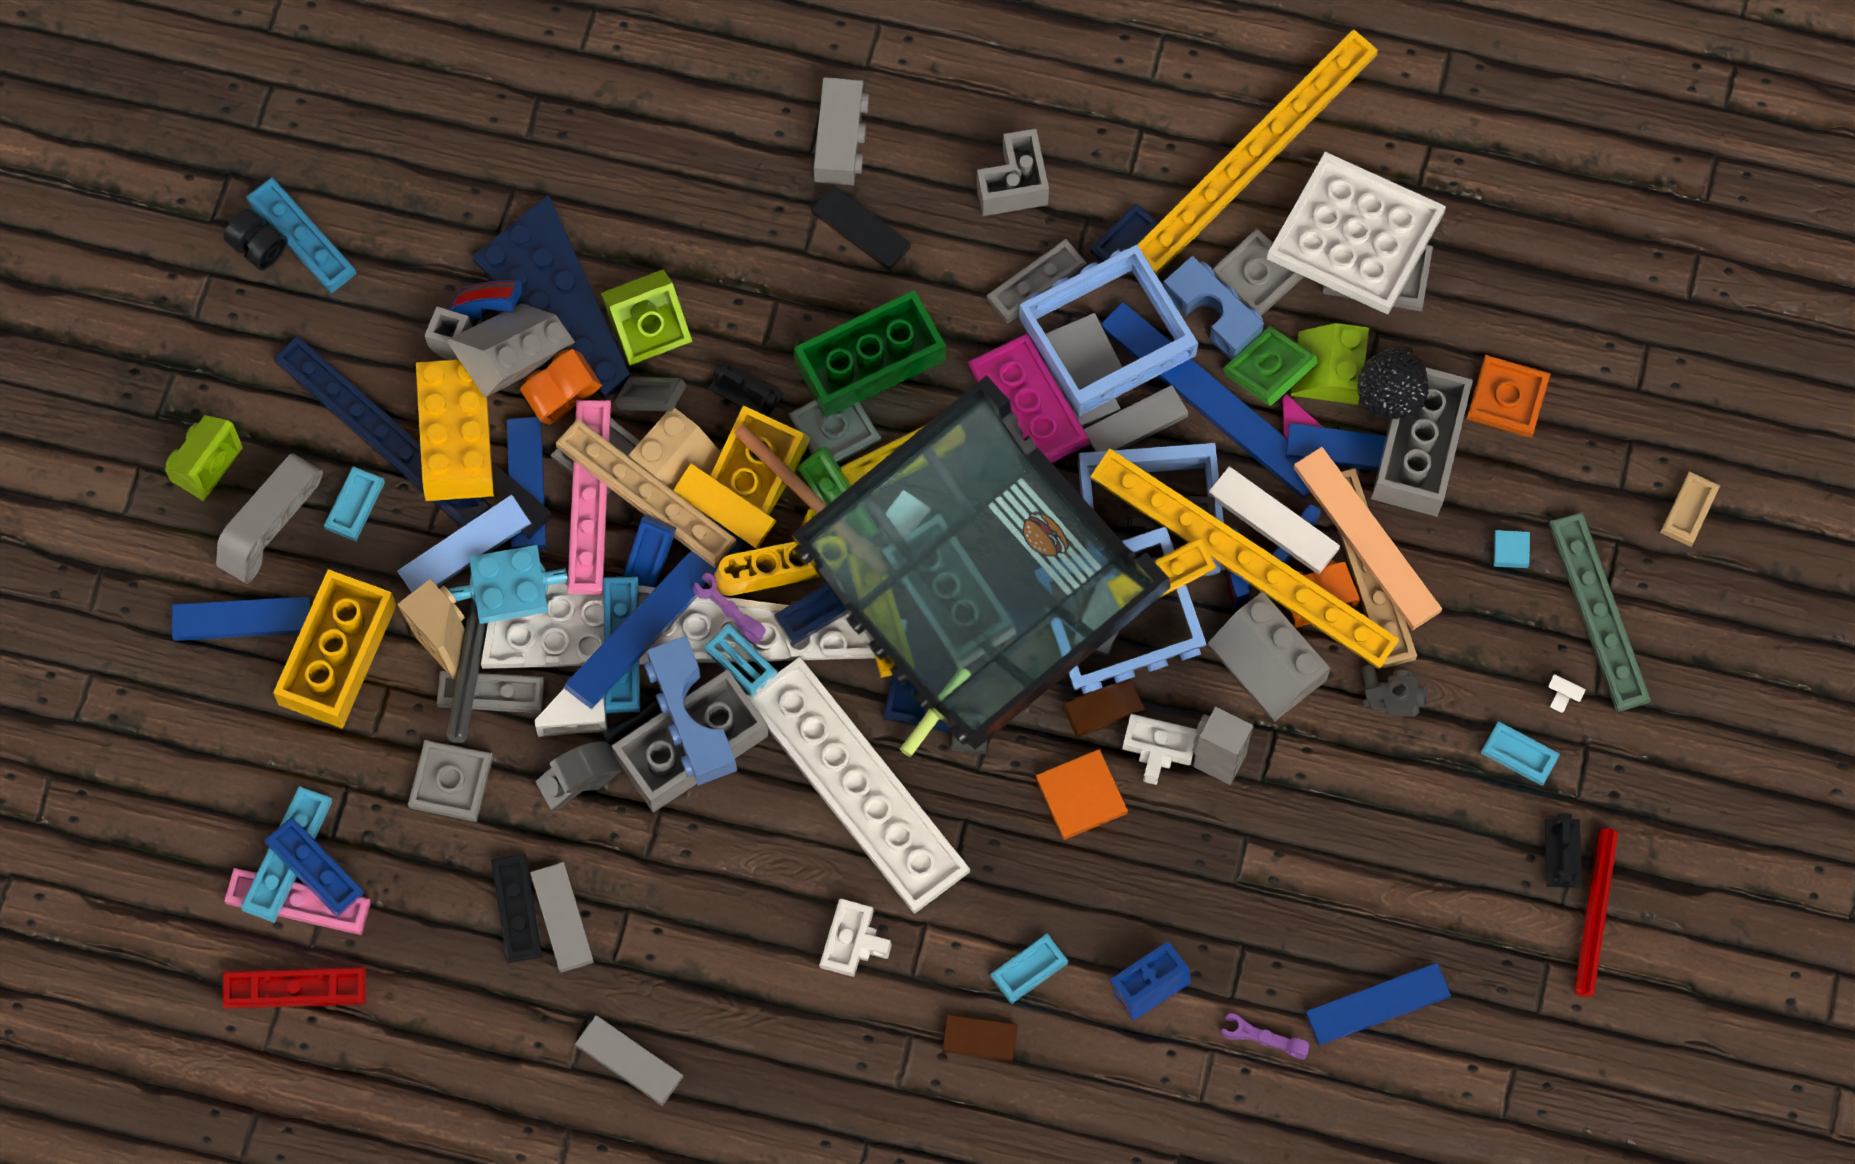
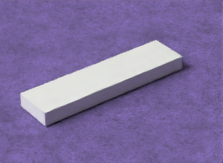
[1208,466,1340,575]

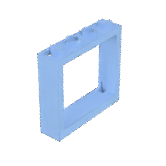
[1019,245,1198,416]
[1078,443,1225,582]
[1034,526,1207,694]

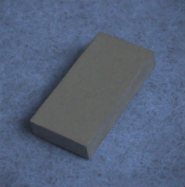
[614,377,687,411]

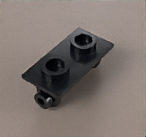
[708,362,784,417]
[1545,813,1582,888]

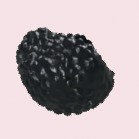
[1357,347,1429,420]

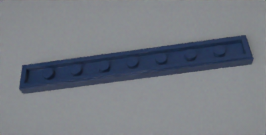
[273,335,491,527]

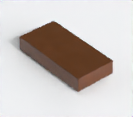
[942,1015,1018,1062]

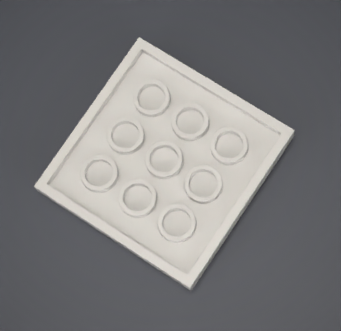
[1267,152,1446,315]

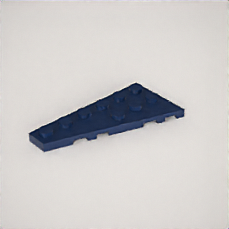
[472,194,630,400]

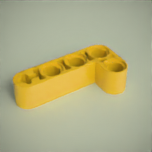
[714,508,847,596]

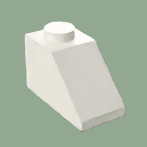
[535,687,607,737]

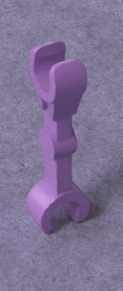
[692,573,766,645]
[1221,1014,1309,1060]

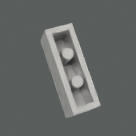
[814,77,869,185]
[1192,707,1253,785]

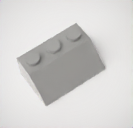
[447,303,575,397]
[1207,592,1330,722]

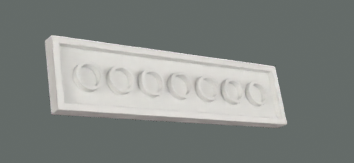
[747,657,970,914]

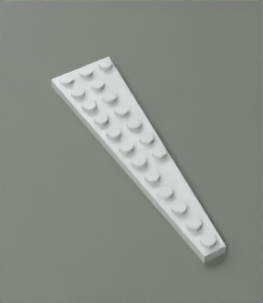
[481,576,907,669]

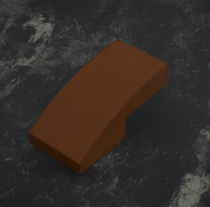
[1062,679,1145,737]

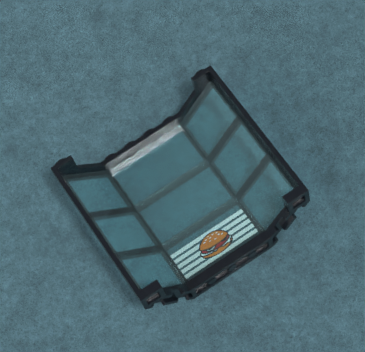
[792,375,1171,750]

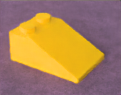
[710,405,811,515]

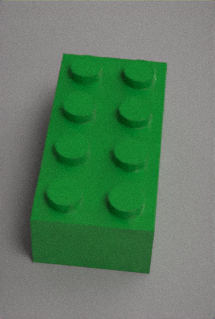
[794,290,946,418]

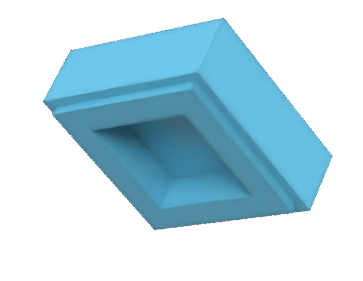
[1494,530,1530,568]

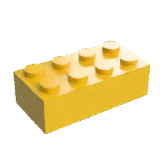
[416,359,494,501]
[273,569,397,729]

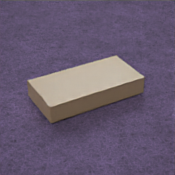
[1660,471,1720,547]

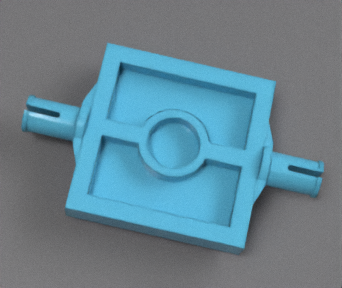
[450,545,568,624]

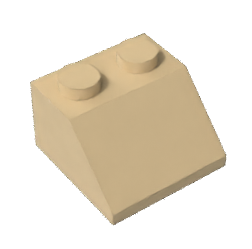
[628,407,721,490]
[397,579,465,681]

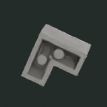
[976,129,1049,216]

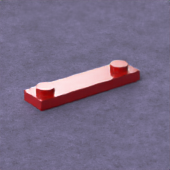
[222,967,367,1009]

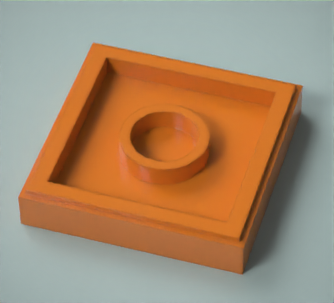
[1466,355,1551,438]
[1035,749,1128,840]

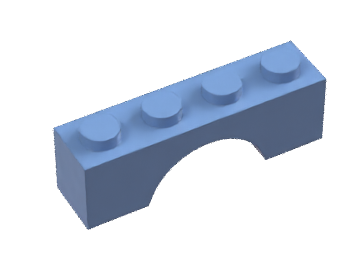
[644,636,737,785]

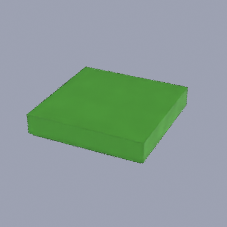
[1222,326,1318,406]

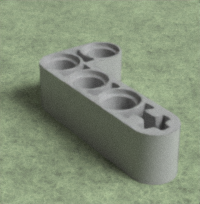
[216,453,323,584]

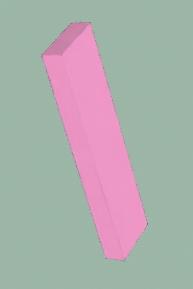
[224,868,371,935]

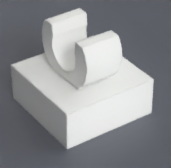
[1548,674,1586,713]

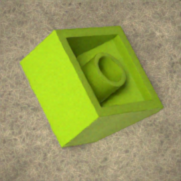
[601,269,692,365]
[1291,323,1369,405]
[165,415,243,501]

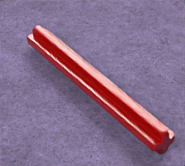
[1574,828,1618,998]

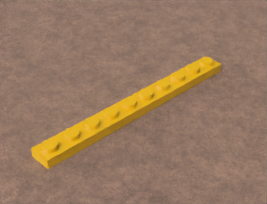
[1138,29,1378,276]
[1090,448,1399,669]

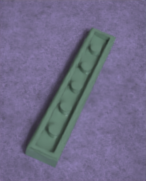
[1549,512,1651,712]

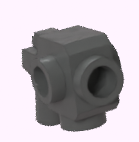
[1361,665,1427,717]

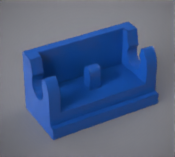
[1110,941,1191,1021]

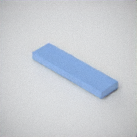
[397,494,531,593]

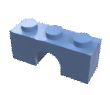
[1163,256,1264,360]

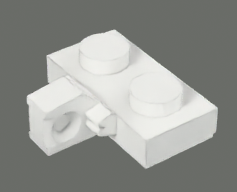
[1122,714,1197,785]
[819,899,892,977]

